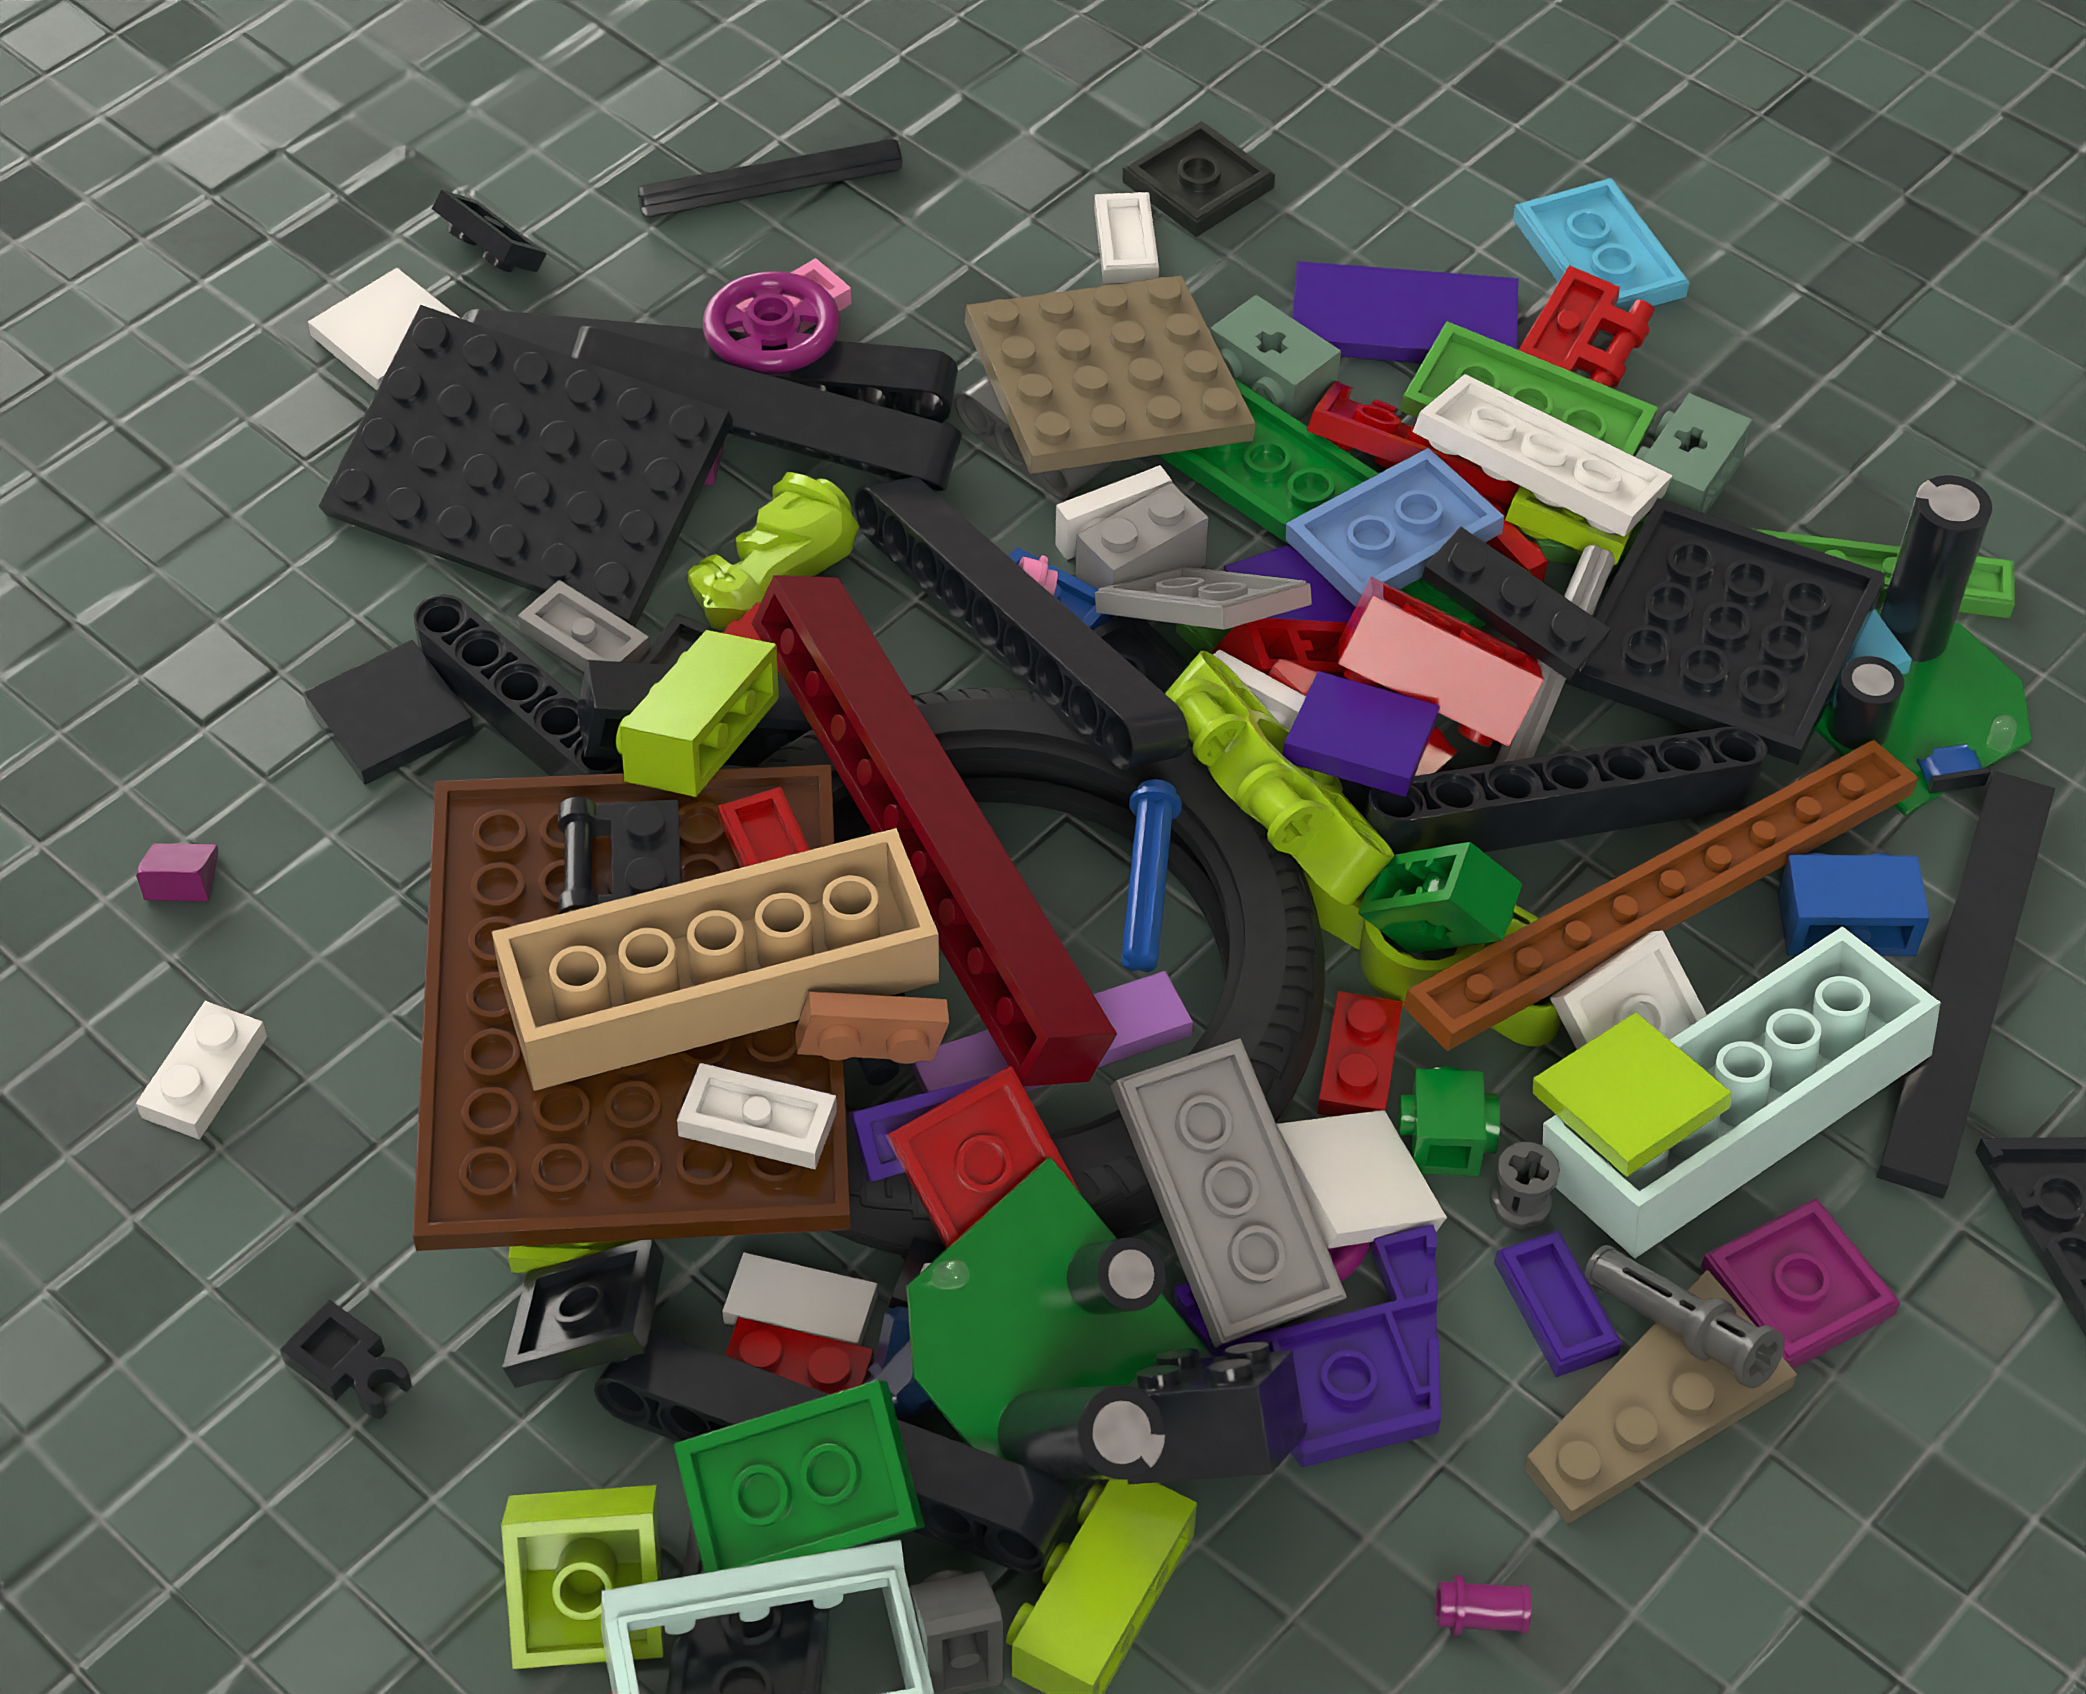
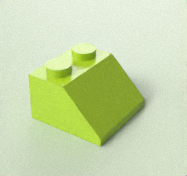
[501,1485,664,1669]

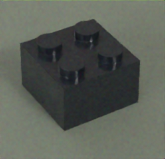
[1127,1342,1305,1485]

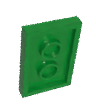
[673,1380,925,1573]

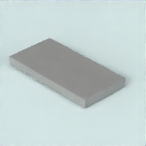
[1110,1038,1347,1348]

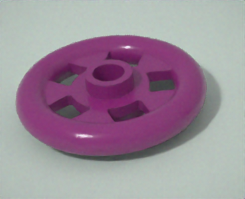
[703,271,840,374]

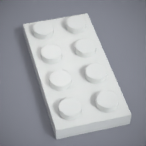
[1413,374,1673,537]

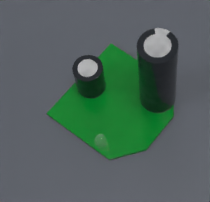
[1816,475,2032,816]
[906,1157,1205,1480]

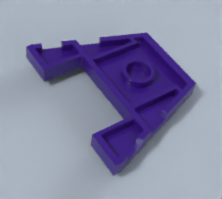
[1173,1224,1441,1467]

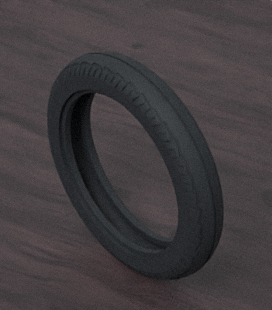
[754,688,1325,1257]

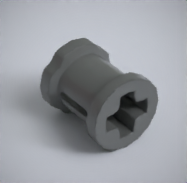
[1490,1142,1560,1230]

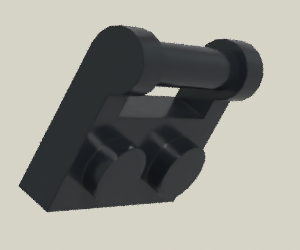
[558,797,682,915]

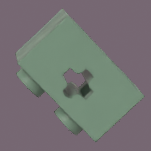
[1210,295,1341,421]
[1636,393,1753,514]

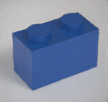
[1777,853,1930,956]

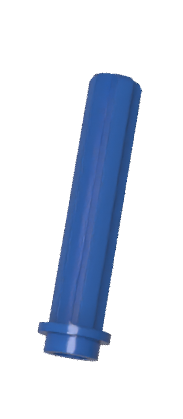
[1122,779,1182,972]

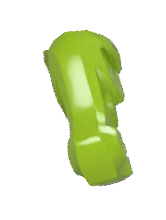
[687,472,859,631]

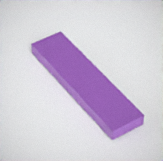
[912,971,1193,1093]

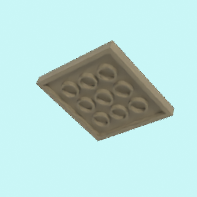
[965,275,1256,474]

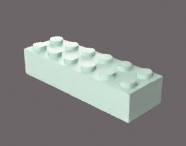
[1543,926,1941,1258]

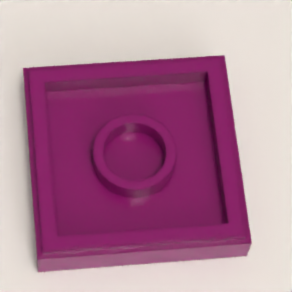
[1701,1198,1901,1369]

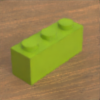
[616,630,779,797]
[1006,1479,1197,1694]

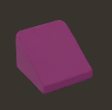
[136,843,219,901]

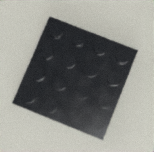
[1565,498,1887,765]

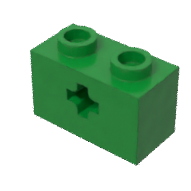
[1358,842,1523,953]

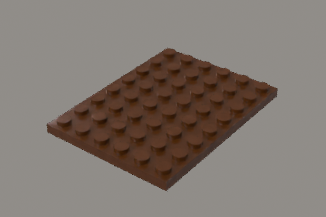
[413,765,851,1251]

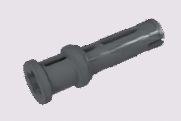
[1585,1245,1784,1389]

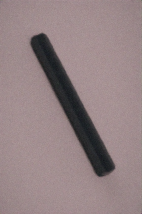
[638,138,902,218]

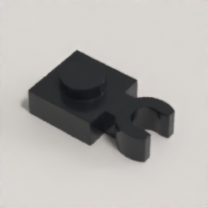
[280,1299,412,1419]

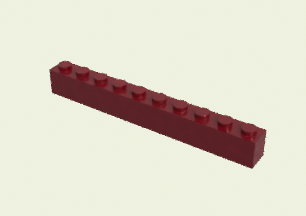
[751,575,1117,1087]

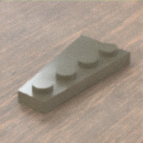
[1524,1270,1797,1525]

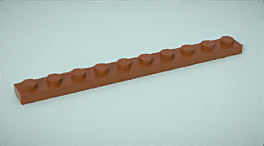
[1403,740,1919,1051]

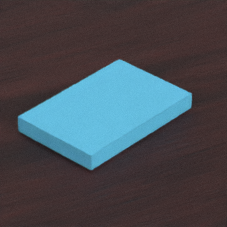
[1513,178,1690,312]

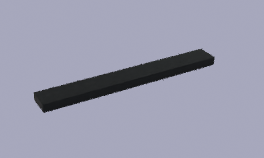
[1876,770,2055,1199]

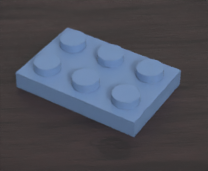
[1286,448,1504,607]

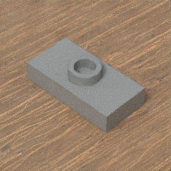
[518,580,650,672]

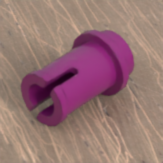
[1435,1575,1531,1636]

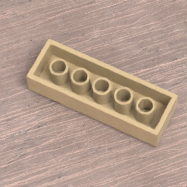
[492,828,939,1091]

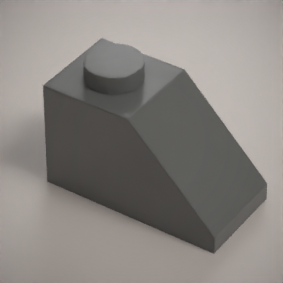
[909,1570,1003,1694]

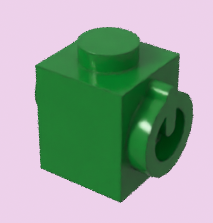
[1398,1066,1500,1176]

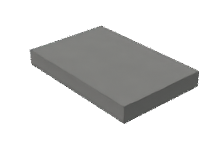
[1095,567,1312,630]

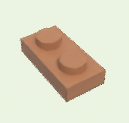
[795,991,949,1064]

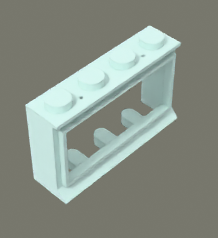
[601,1540,934,1694]

